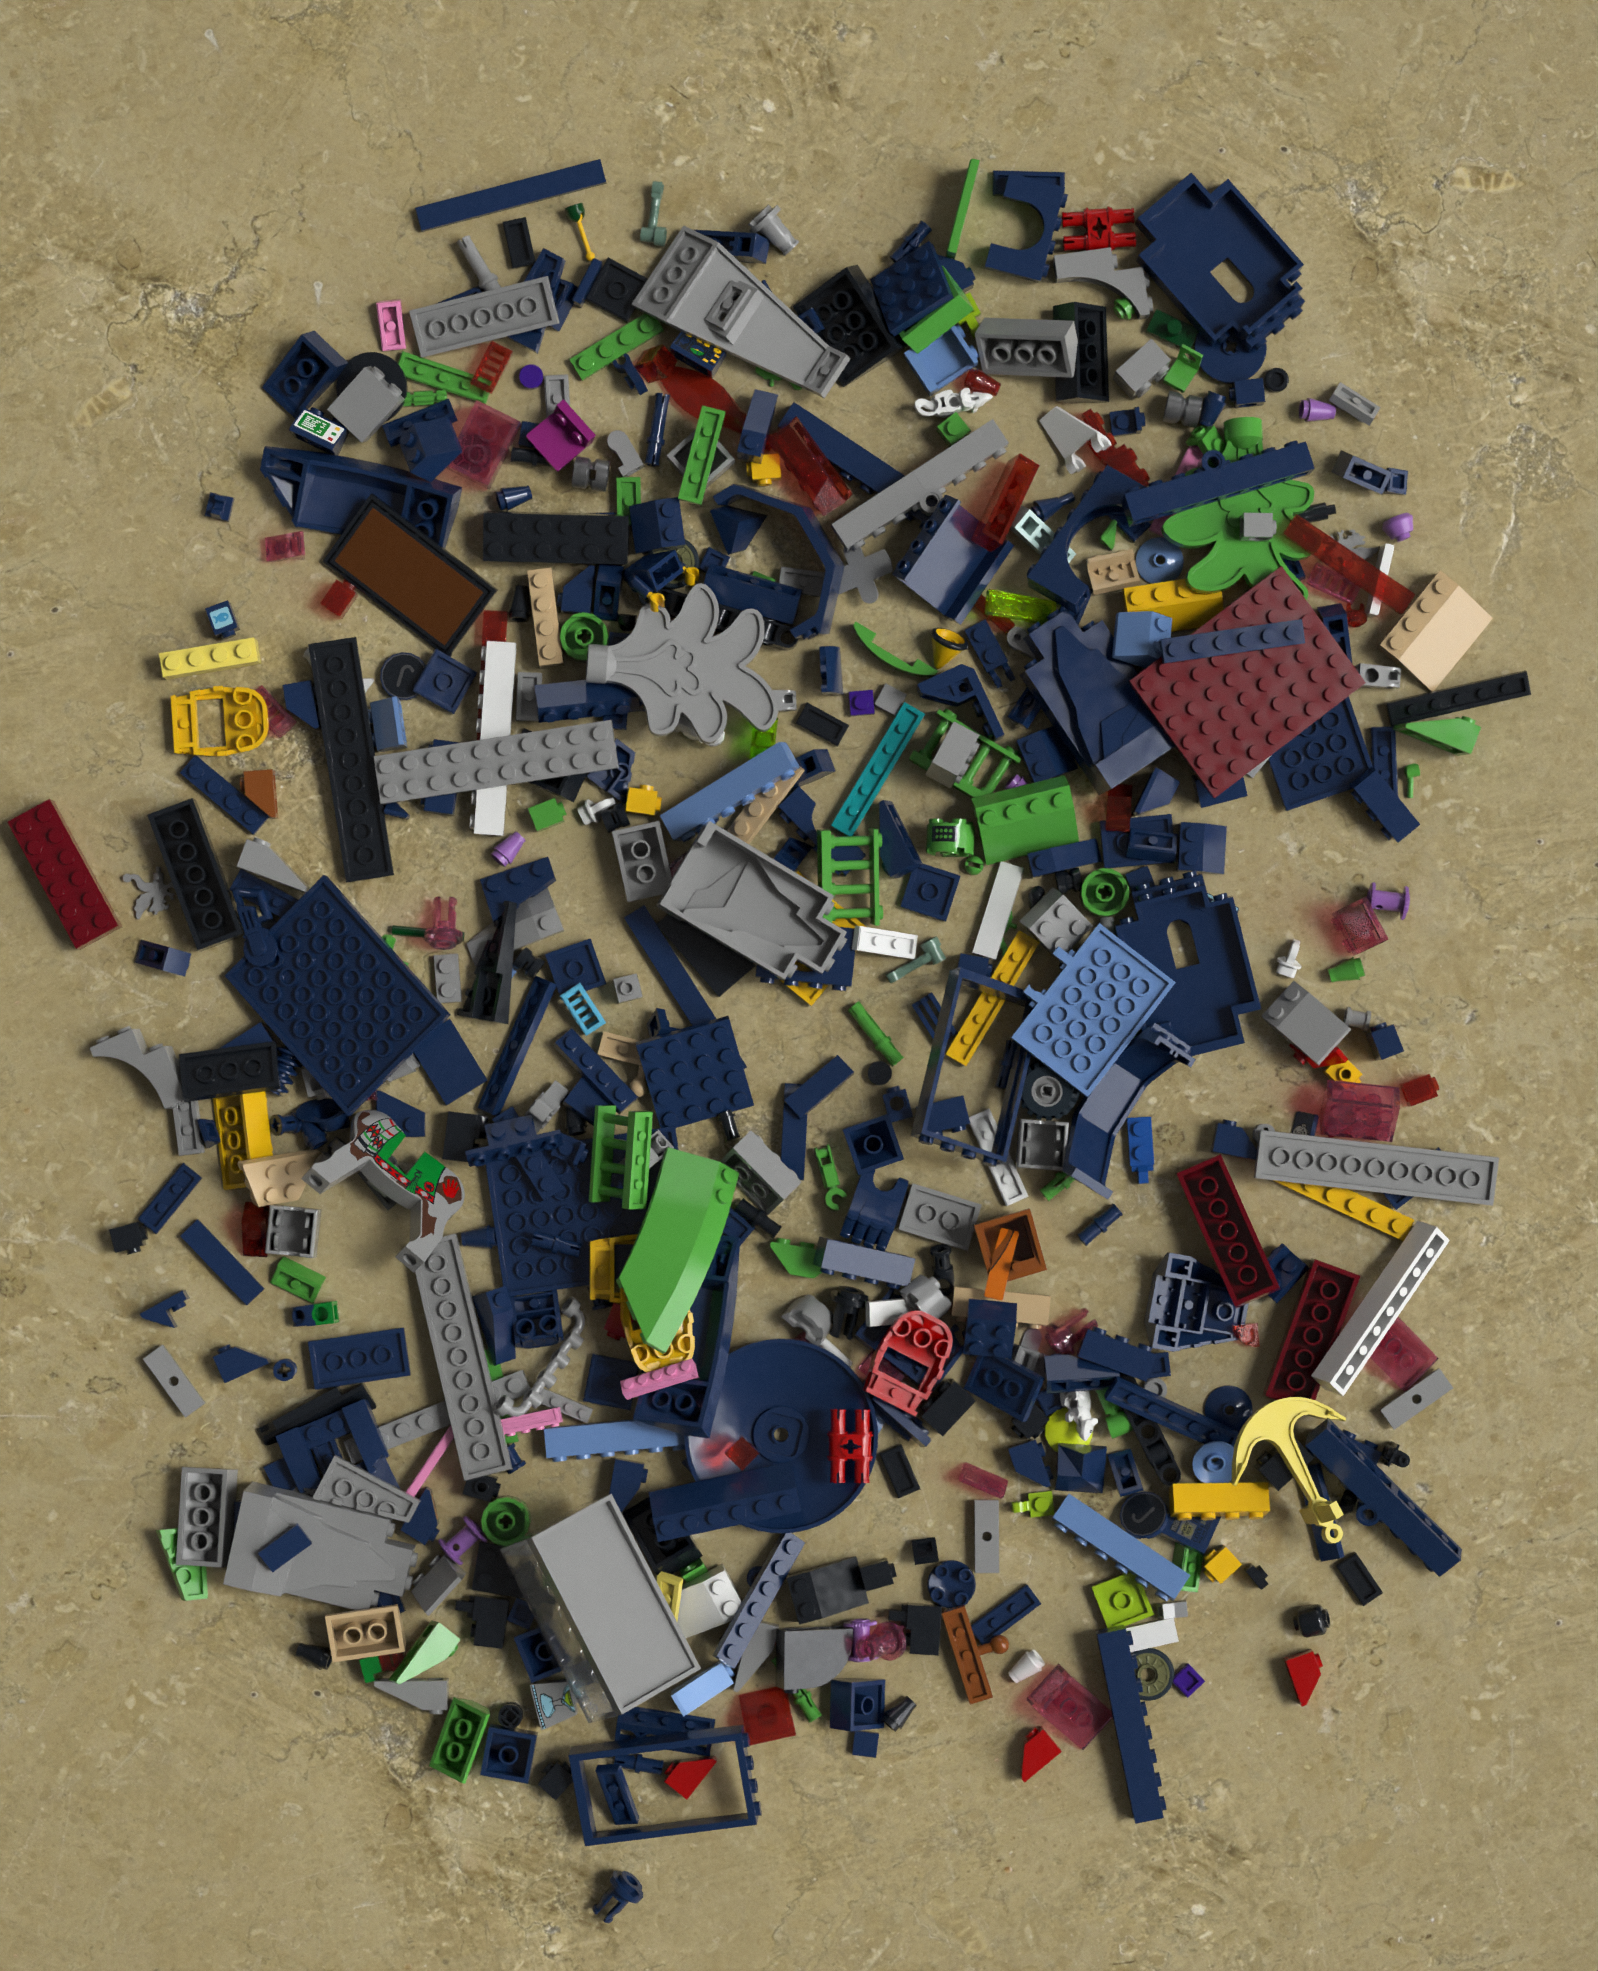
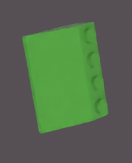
[971,775,1079,865]

